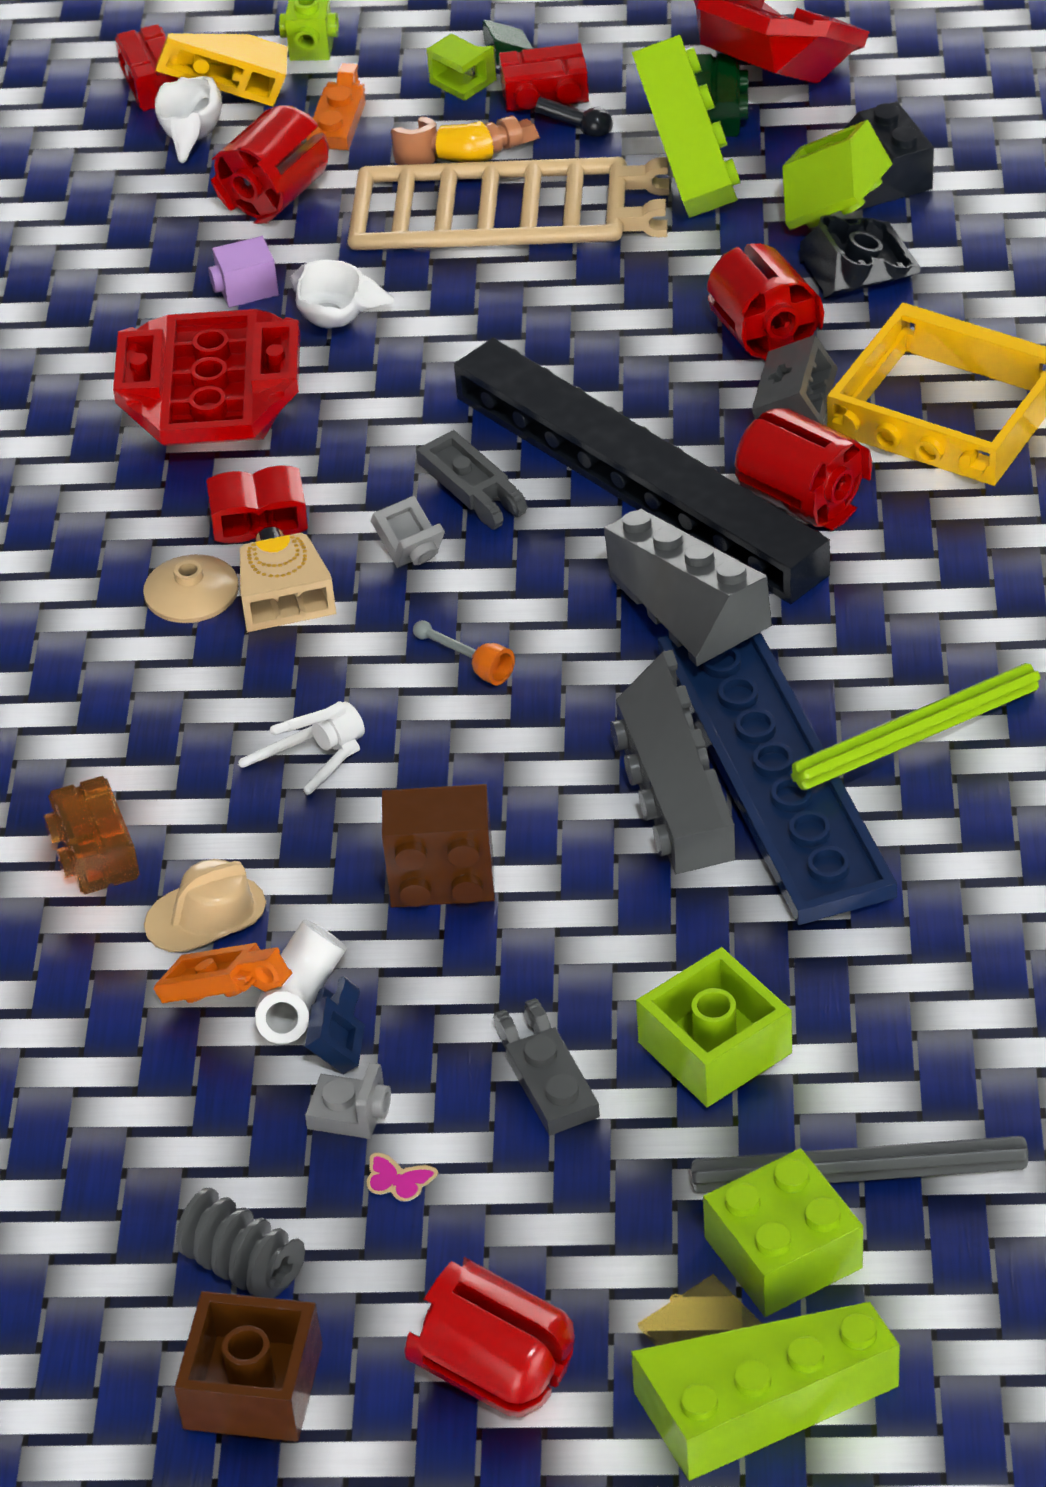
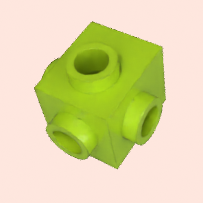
[279,0,339,61]

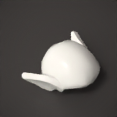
[155,76,222,163]
[290,260,394,329]

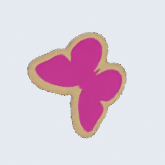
[367,1153,438,1202]

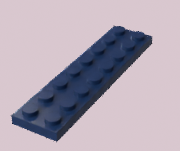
[658,632,897,925]

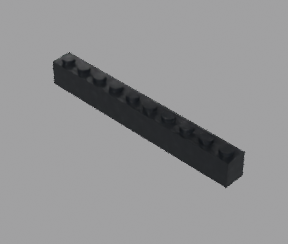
[454,338,830,604]

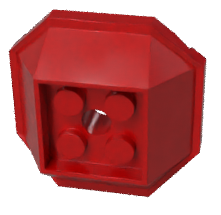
[694,0,870,84]
[113,309,300,446]

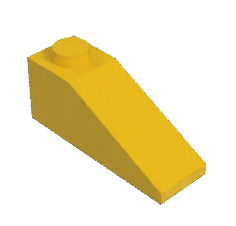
[155,33,288,107]

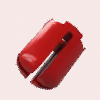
[211,106,329,224]
[707,243,825,361]
[735,408,872,530]
[404,1257,575,1417]

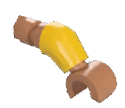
[391,115,540,165]

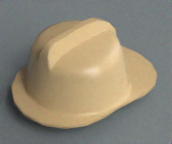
[144,859,266,952]

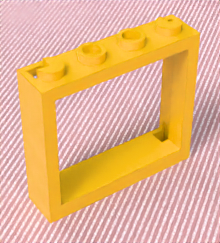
[827,302,1046,486]

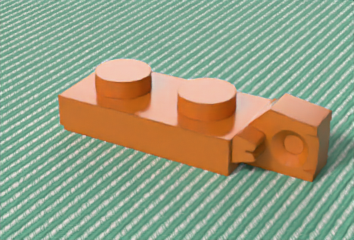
[306,63,366,150]
[153,943,292,1003]

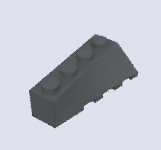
[604,509,772,667]
[610,649,735,874]

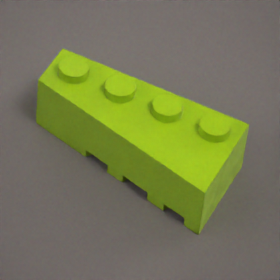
[632,35,741,218]
[631,1302,900,1481]

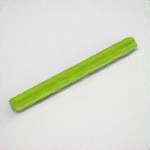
[790,663,1041,790]

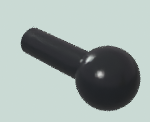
[535,96,613,137]

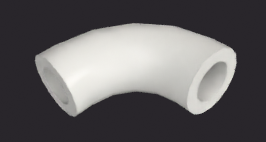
[255,919,347,1044]

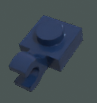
[305,976,365,1074]

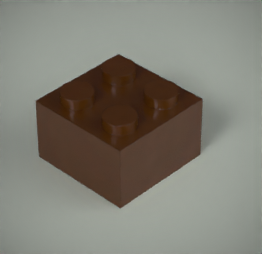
[382,784,495,908]
[174,1291,323,1442]

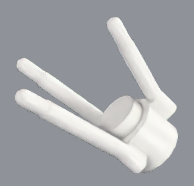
[238,701,365,794]

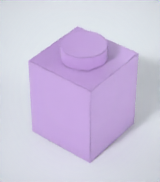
[208,236,279,308]

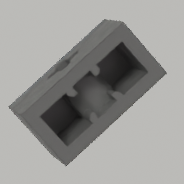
[752,335,838,424]

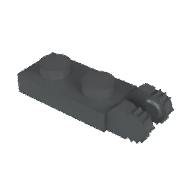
[416,430,528,530]
[493,998,600,1136]

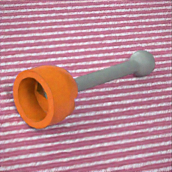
[413,620,515,686]

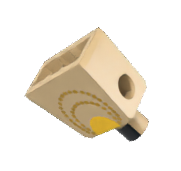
[240,527,336,633]

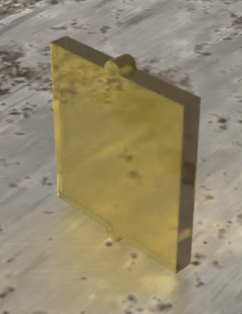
[638,1274,762,1346]

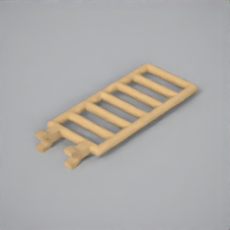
[347,157,670,250]

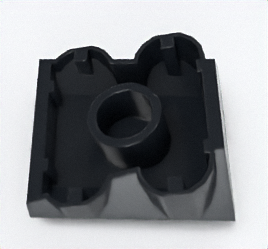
[800,215,920,299]

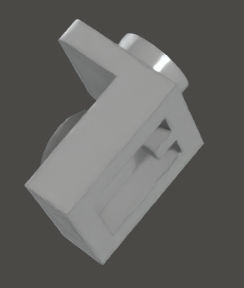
[305,1063,391,1139]

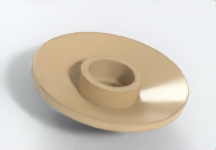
[143,554,239,623]

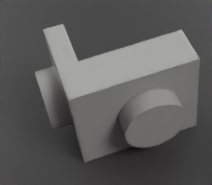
[371,496,445,568]

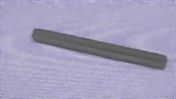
[691,1136,1029,1193]

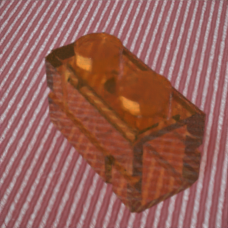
[43,776,140,895]

